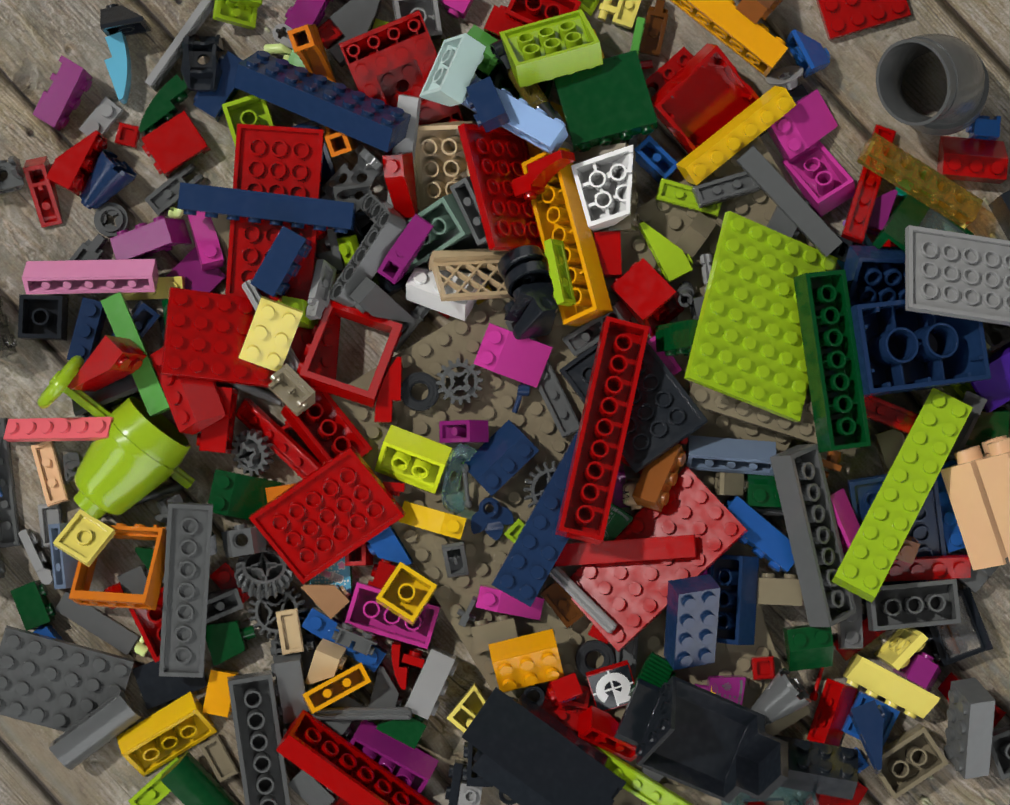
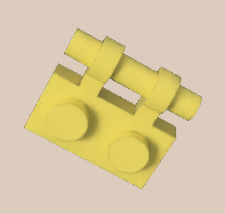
[598,0,642,30]

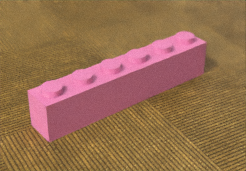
[22,259,159,294]

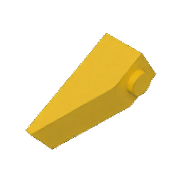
[398,501,467,540]

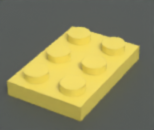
[239,296,303,372]
[874,628,928,670]

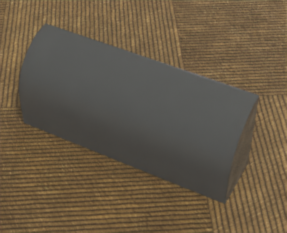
[49,690,143,770]

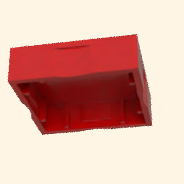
[651,43,760,154]

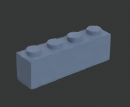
[686,435,776,476]

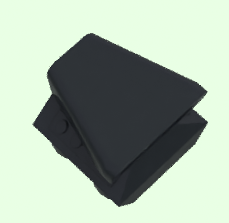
[504,281,558,340]

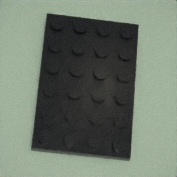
[559,320,708,473]

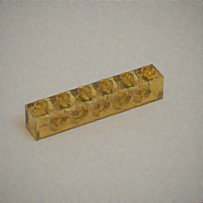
[856,133,983,229]

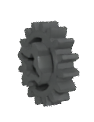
[436,358,483,406]
[231,428,275,476]

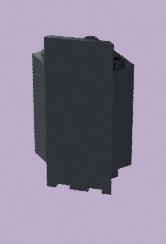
[614,676,789,803]
[462,687,626,805]

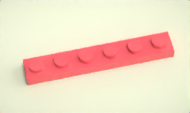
[3,417,114,442]

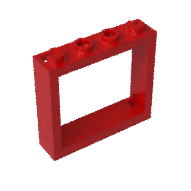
[296,300,403,408]

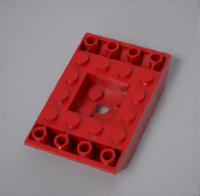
[339,10,464,155]

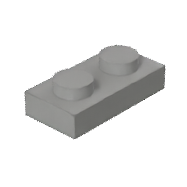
[79,96,124,136]

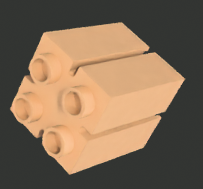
[940,435,1010,571]

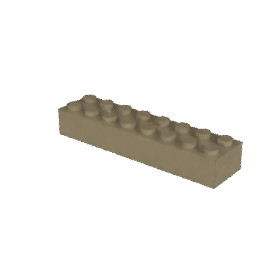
[687,381,857,457]

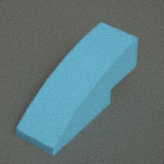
[104,32,132,104]

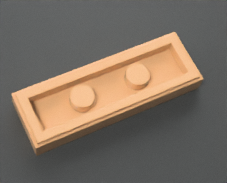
[31,441,70,507]

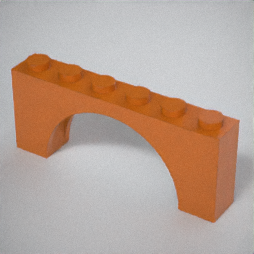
[287,24,358,157]

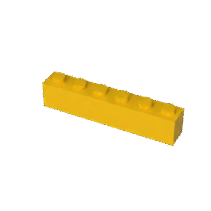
[676,86,796,185]

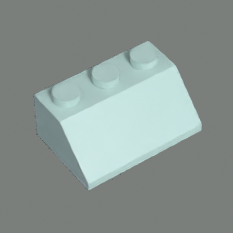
[419,33,486,107]

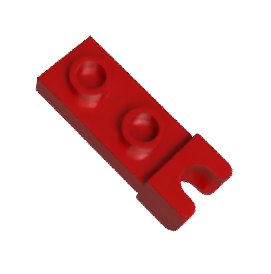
[645,47,694,95]

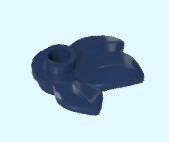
[471,497,514,540]

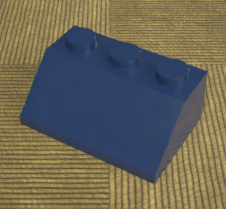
[463,420,539,496]

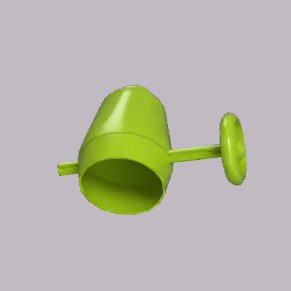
[37,355,195,520]

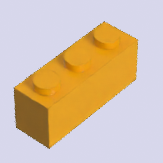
[302,663,371,714]

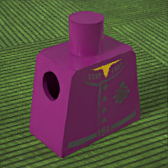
[694,675,746,705]

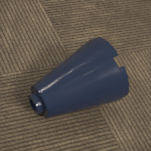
[80,149,137,210]

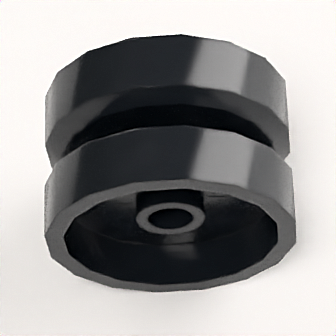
[498,245,552,298]

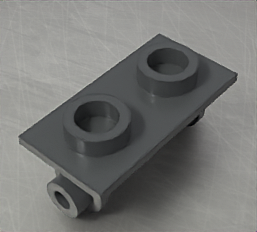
[331,622,378,656]

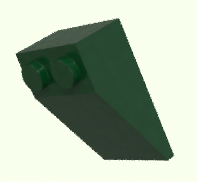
[208,469,282,520]

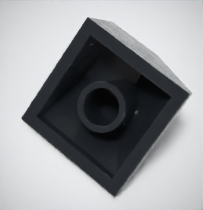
[100,4,151,36]

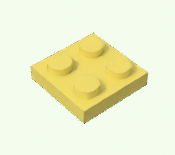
[53,509,116,567]

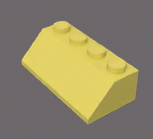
[842,654,940,719]

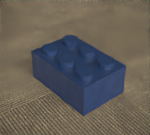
[250,226,312,298]

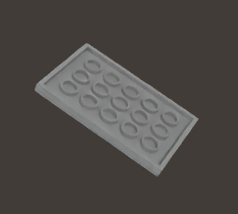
[905,225,1010,326]

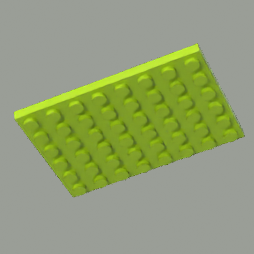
[684,211,838,422]

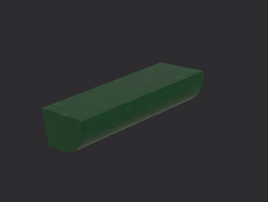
[918,407,1010,446]
[161,751,240,805]

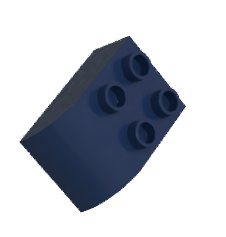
[851,300,991,397]

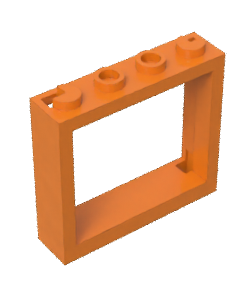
[69,522,167,610]

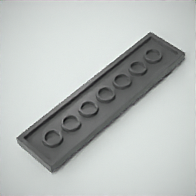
[159,502,213,678]

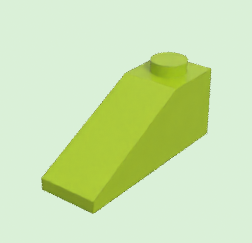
[638,221,694,283]

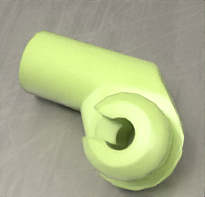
[264,43,292,61]

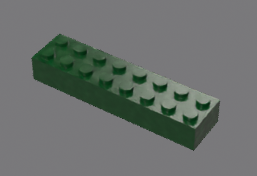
[793,269,871,453]

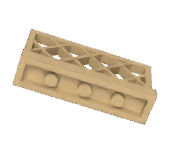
[428,248,513,302]

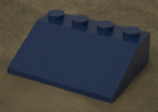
[844,245,905,307]

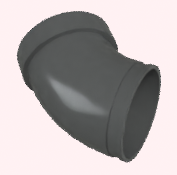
[876,33,989,136]

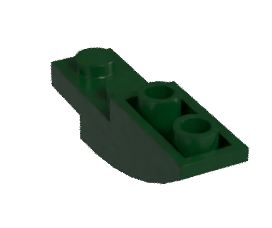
[138,74,191,136]

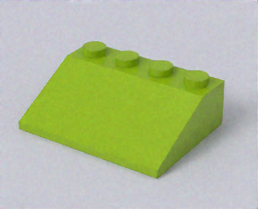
[499,9,603,88]

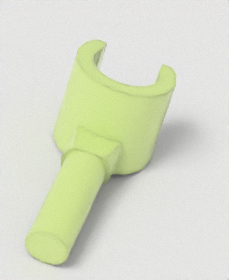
[134,635,148,657]

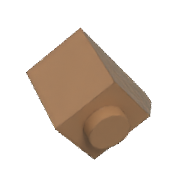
[301,583,351,619]

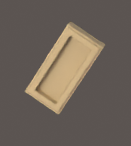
[276,608,305,655]

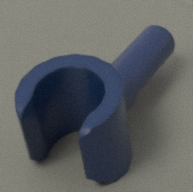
[512,384,530,414]

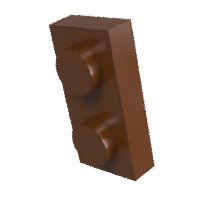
[540,581,584,628]

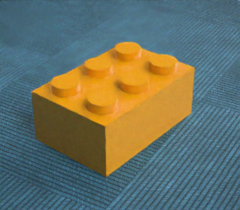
[488,629,564,692]

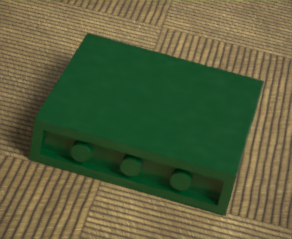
[553,50,658,152]

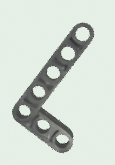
[330,193,406,307]

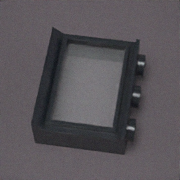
[923,587,993,667]

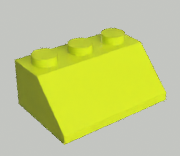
[374,425,452,494]

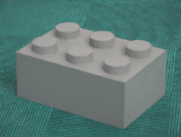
[405,645,458,720]

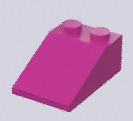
[767,89,838,159]
[782,140,855,217]
[473,323,553,388]

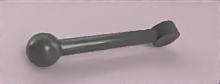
[460,463,472,508]

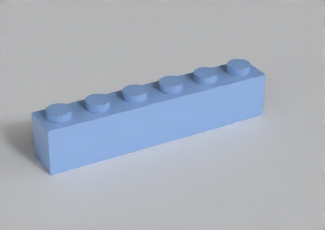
[462,75,568,154]

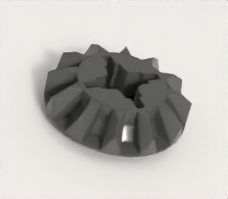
[94,203,129,237]

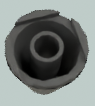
[750,668,812,726]

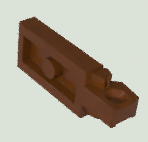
[639,0,669,57]

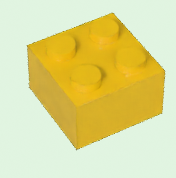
[376,562,437,626]

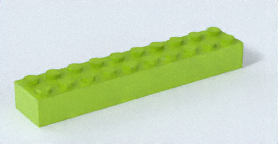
[831,388,973,603]

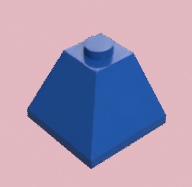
[785,29,831,79]
[366,525,413,565]

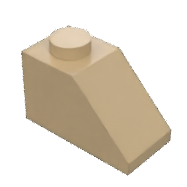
[305,638,347,684]

